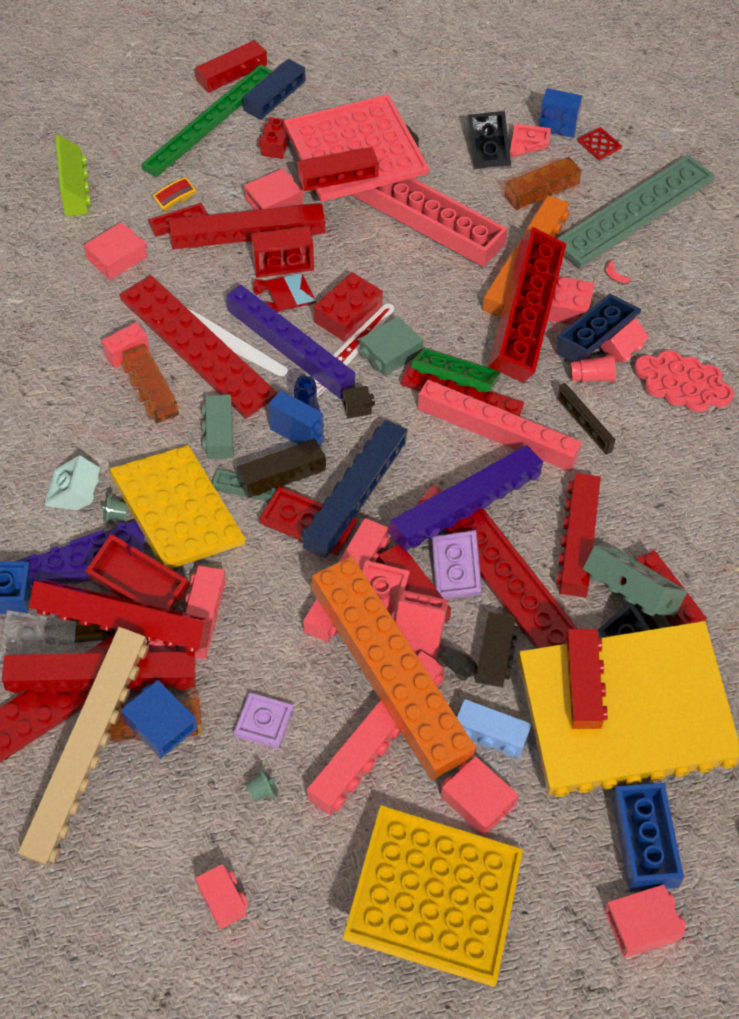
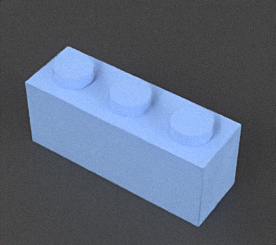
[457,699,532,758]

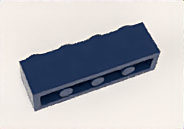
[243,58,306,120]

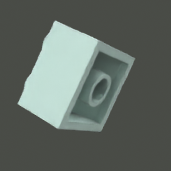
[44,455,100,510]

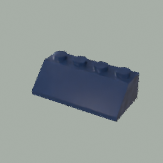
[557,293,641,362]

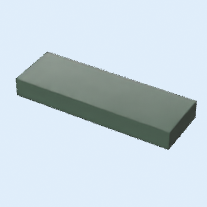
[212,469,278,502]

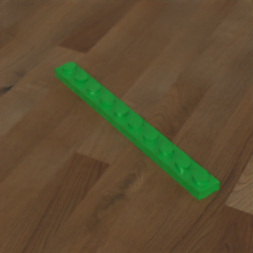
[142,64,273,178]

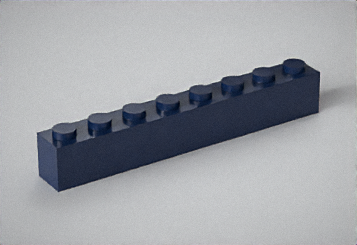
[301,420,408,559]

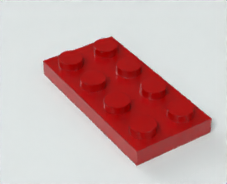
[259,486,357,556]

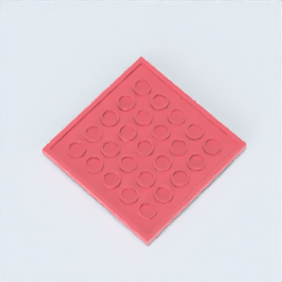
[284,94,429,202]

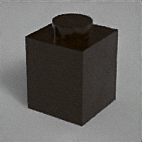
[343,386,375,419]

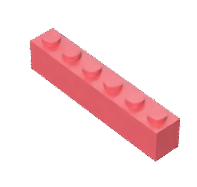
[303,518,391,643]

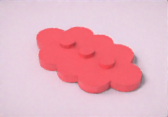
[634,350,734,412]

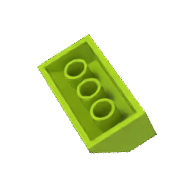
[55,135,91,216]

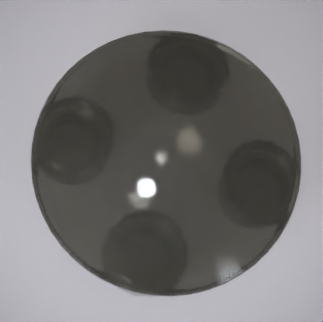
[436,644,478,681]

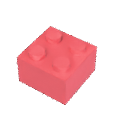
[548,276,595,325]

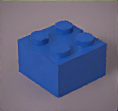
[539,88,583,138]

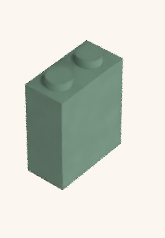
[359,316,423,376]

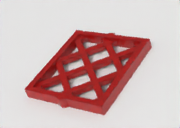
[577,127,622,161]

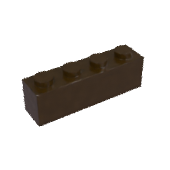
[237,439,326,498]

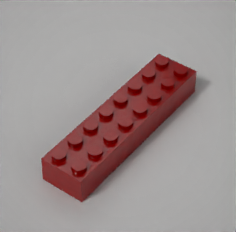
[488,226,567,383]

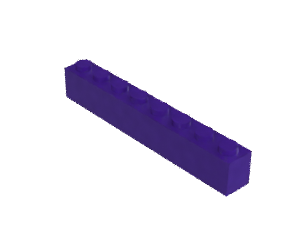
[226,284,355,399]
[389,445,543,551]

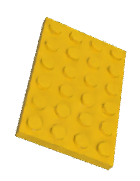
[110,445,246,569]

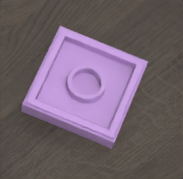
[234,692,294,749]

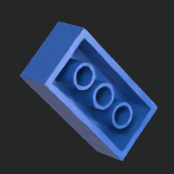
[612,783,684,892]

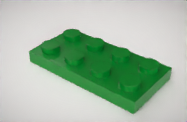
[411,347,501,392]

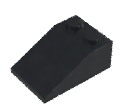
[467,111,511,169]

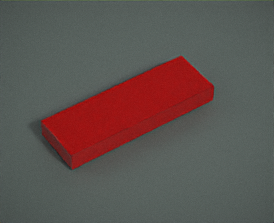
[148,203,208,237]

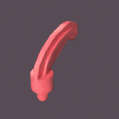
[606,260,631,283]

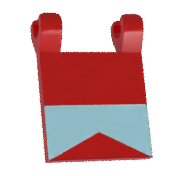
[253,273,316,312]

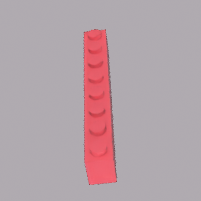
[418,380,582,472]
[307,651,445,816]

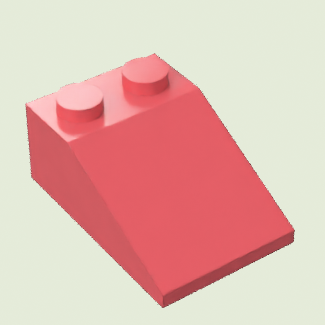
[362,560,410,623]

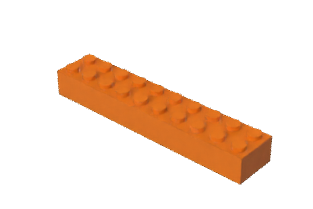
[311,556,476,781]

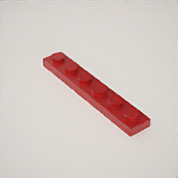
[401,365,525,417]

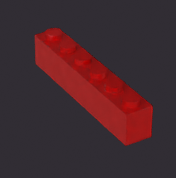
[556,473,601,598]

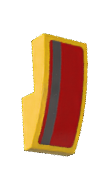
[153,177,197,212]

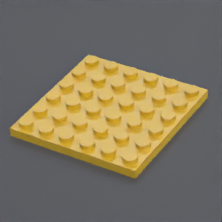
[342,805,523,987]

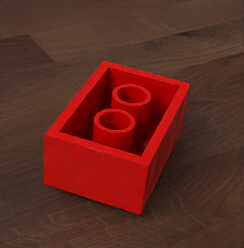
[251,226,314,278]
[313,272,383,342]

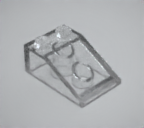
[0,610,76,664]

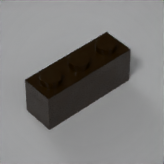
[476,612,519,688]

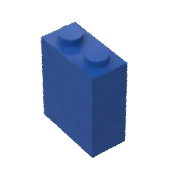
[269,390,324,446]
[121,680,198,759]

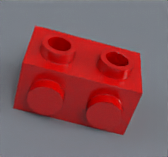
[258,117,290,159]

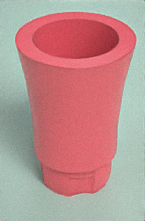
[570,354,616,382]

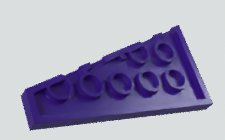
[17,521,145,585]

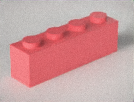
[177,566,226,659]

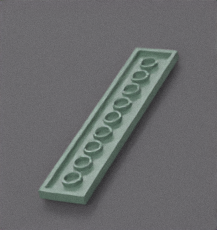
[557,155,715,268]

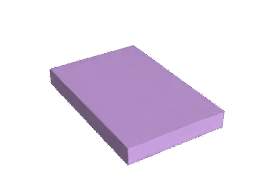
[432,530,483,600]

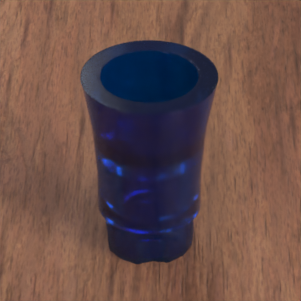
[294,375,320,411]

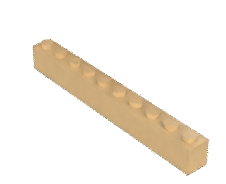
[18,627,149,868]

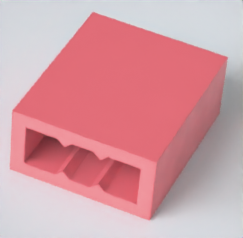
[244,168,304,210]
[84,222,147,280]
[396,590,449,659]
[441,756,519,837]
[604,885,686,958]

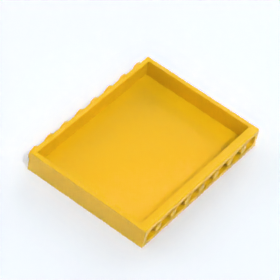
[518,621,739,797]

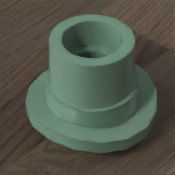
[101,493,128,524]
[245,767,278,802]

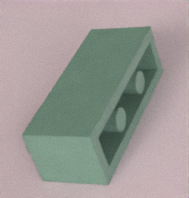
[202,395,234,459]

